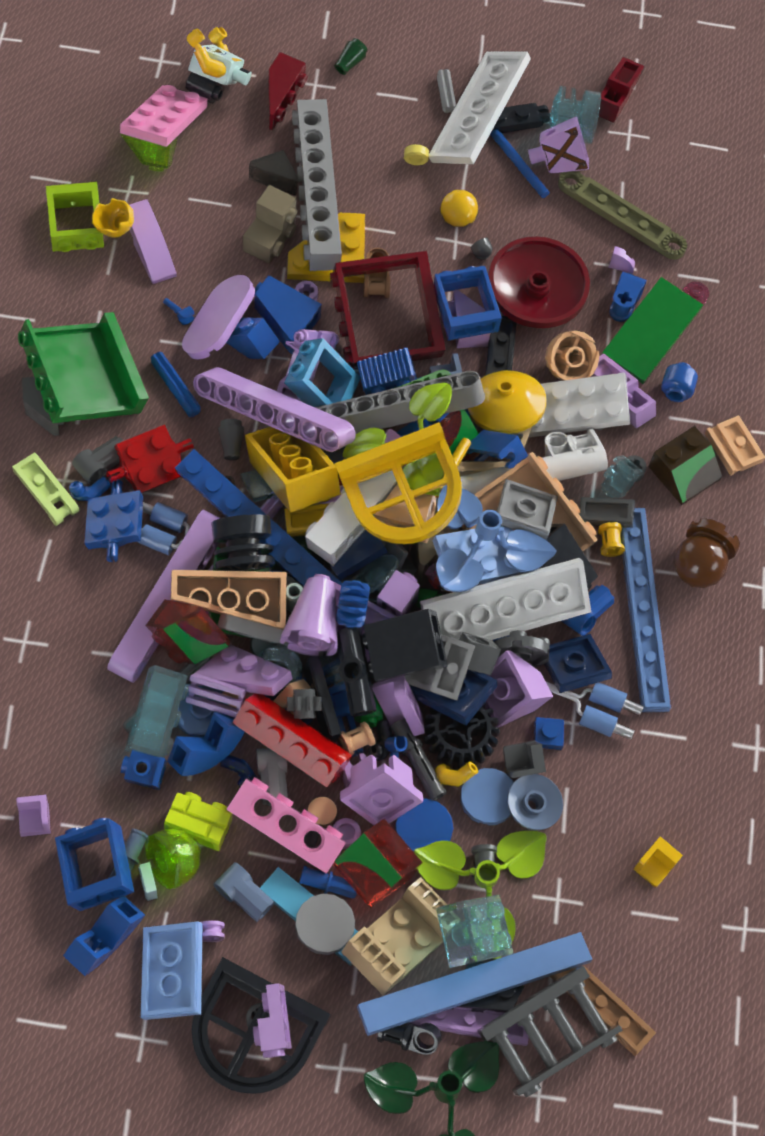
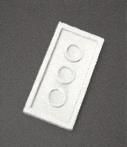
[529,373,630,437]

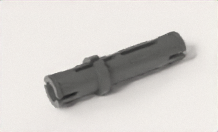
[390,718,447,801]

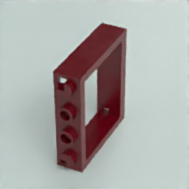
[330,251,446,370]

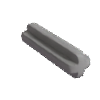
[437,69,456,113]

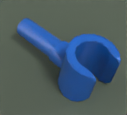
[163,298,195,325]
[385,736,408,758]

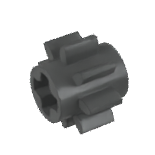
[287,689,321,719]

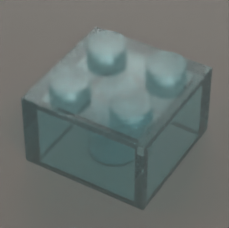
[436,894,513,968]

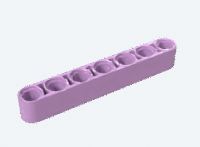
[193,367,356,452]
[107,510,220,683]

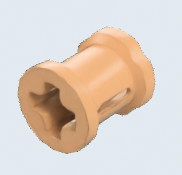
[339,722,375,755]

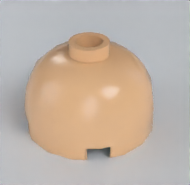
[545,331,600,381]

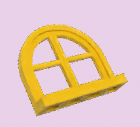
[335,422,462,544]

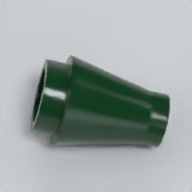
[334,38,368,75]

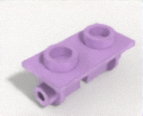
[285,329,340,355]

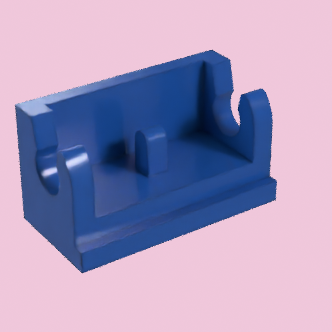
[466,430,528,468]

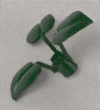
[364,1041,499,1136]

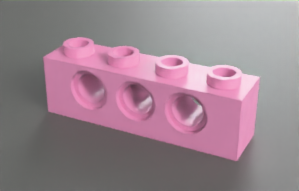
[226,777,346,874]

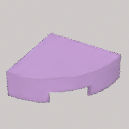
[609,246,635,274]

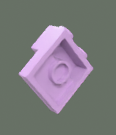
[253,983,292,1058]

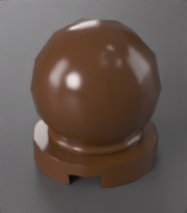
[674,518,740,588]

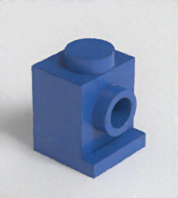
[121,751,167,790]

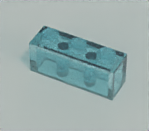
[125,665,189,758]

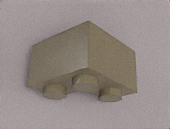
[243,185,298,264]

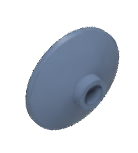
[507,774,563,831]

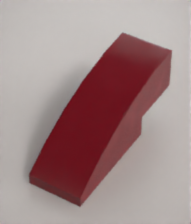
[592,57,645,123]

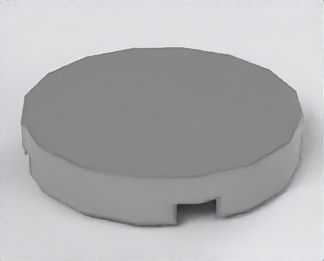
[295,894,355,955]

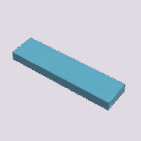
[260,867,359,966]

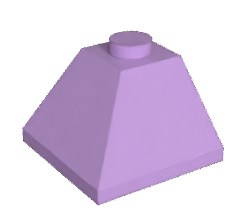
[485,650,553,728]

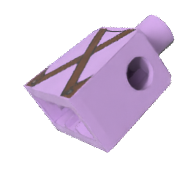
[528,117,589,173]

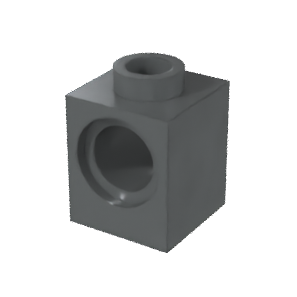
[459,632,501,675]

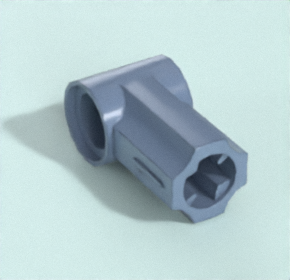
[213,862,274,922]

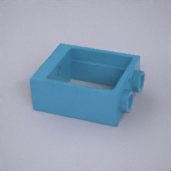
[284,338,361,407]

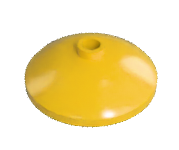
[467,370,546,434]

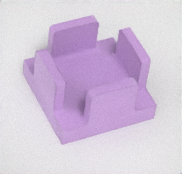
[340,755,423,829]

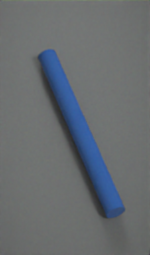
[490,130,550,198]

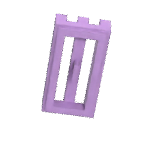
[186,673,247,717]

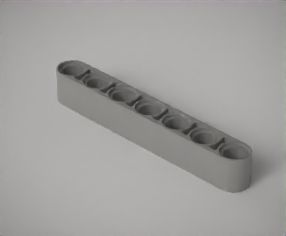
[315,371,485,435]

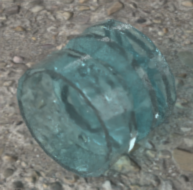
[549,85,601,144]

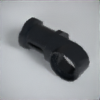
[377,1023,442,1055]

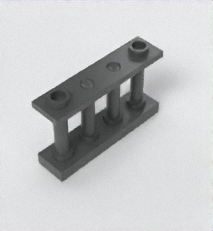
[477,966,623,1097]

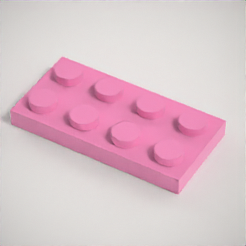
[120,85,208,147]

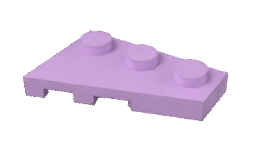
[195,644,293,696]

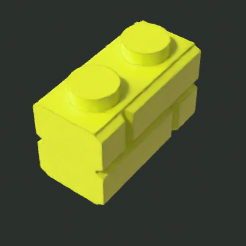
[164,792,232,851]

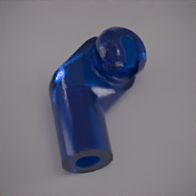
[220,754,257,788]

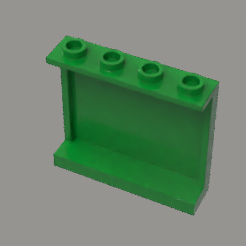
[18,312,149,423]

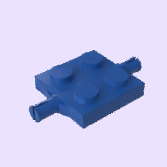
[84,480,143,562]

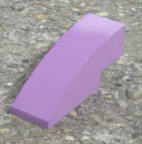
[130,199,177,284]
[591,354,656,429]

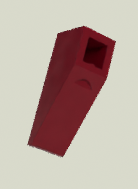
[268,52,308,131]

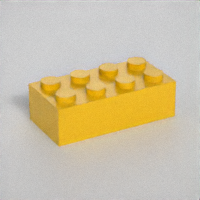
[245,426,341,512]

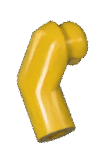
[435,762,478,787]

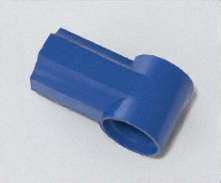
[561,585,614,636]

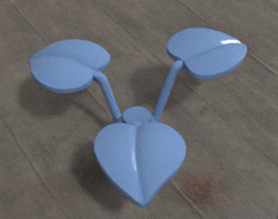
[436,485,557,592]

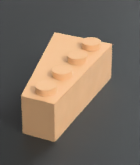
[170,570,287,630]

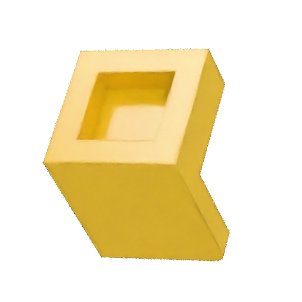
[633,837,683,887]

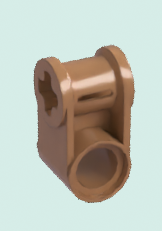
[363,248,390,298]

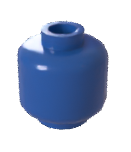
[661,362,698,402]

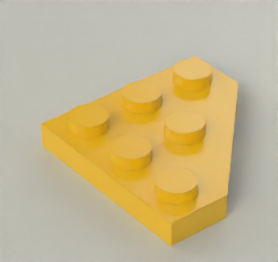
[287,212,365,283]

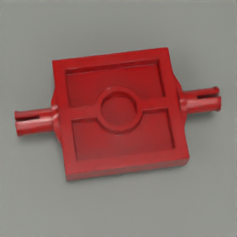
[106,424,194,493]

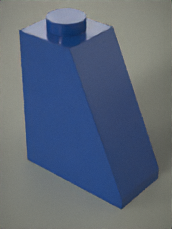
[254,275,322,354]

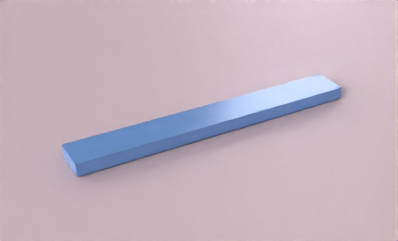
[620,508,671,712]
[357,932,592,1036]

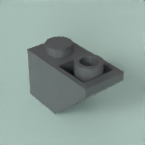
[22,377,64,436]

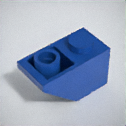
[226,317,280,359]

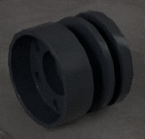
[211,514,275,572]

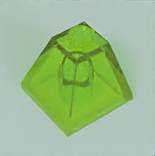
[121,134,178,171]

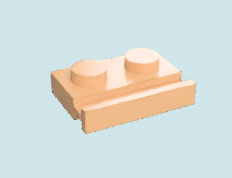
[704,415,765,476]

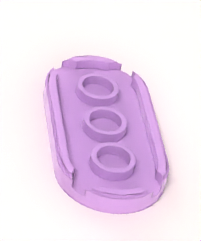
[182,275,255,359]

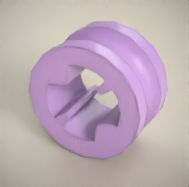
[295,281,318,301]
[200,921,225,942]

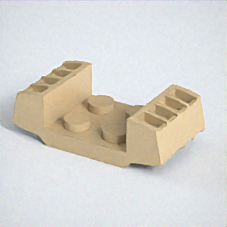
[341,877,463,996]

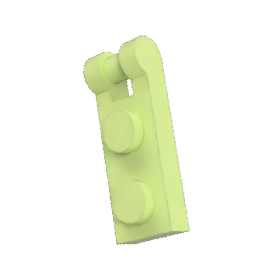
[12,452,80,526]

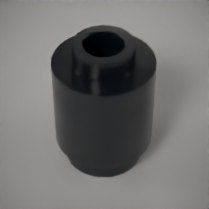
[185,72,224,104]

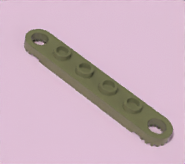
[558,171,687,260]

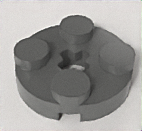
[494,630,550,667]

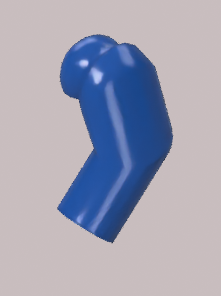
[69,476,111,501]

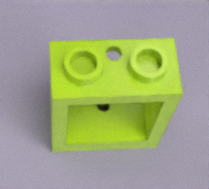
[46,182,104,252]

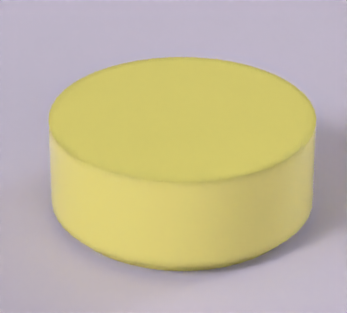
[404,144,429,165]

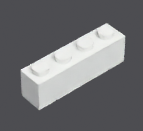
[305,470,397,566]

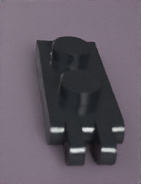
[492,103,552,133]

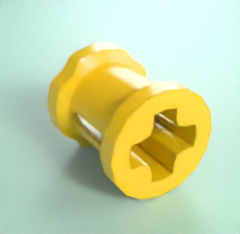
[598,522,625,557]

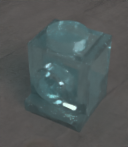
[601,455,643,498]

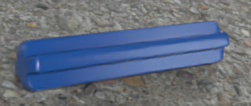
[150,351,201,418]

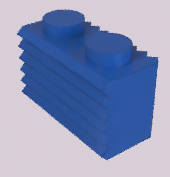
[357,347,417,395]

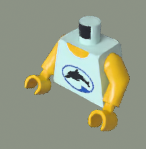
[187,27,252,86]

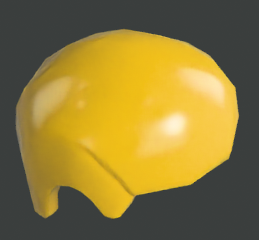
[441,189,478,227]
[92,198,134,238]

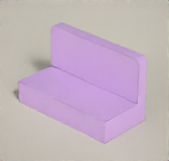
[372,676,425,736]

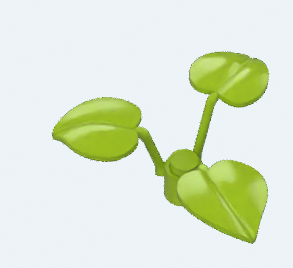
[343,383,452,496]
[414,830,547,960]

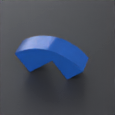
[167,712,245,776]
[63,896,145,976]

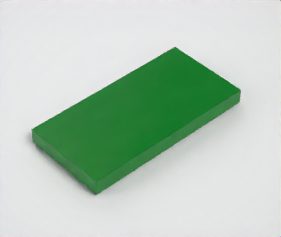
[602,277,703,384]

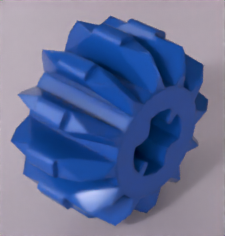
[336,580,370,628]

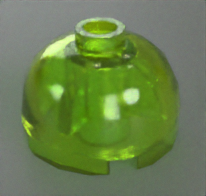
[145,828,201,890]

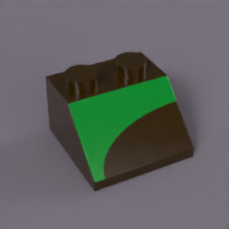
[648,425,722,505]

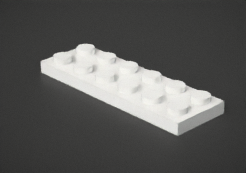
[429,52,531,164]
[420,558,591,640]

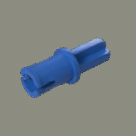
[299,865,359,899]

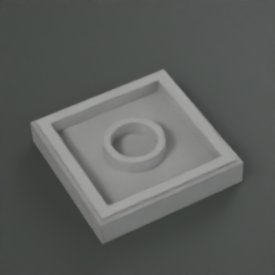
[497,479,558,540]

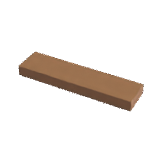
[549,965,656,1056]

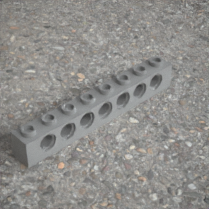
[292,99,342,271]

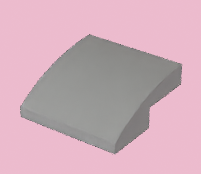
[405,635,475,700]

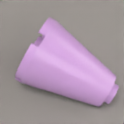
[280,574,338,656]

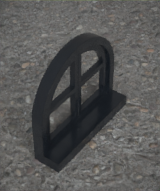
[192,957,331,1094]

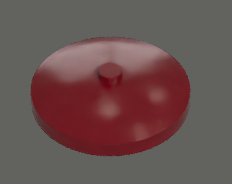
[488,236,590,328]

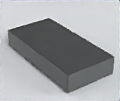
[579,497,635,528]

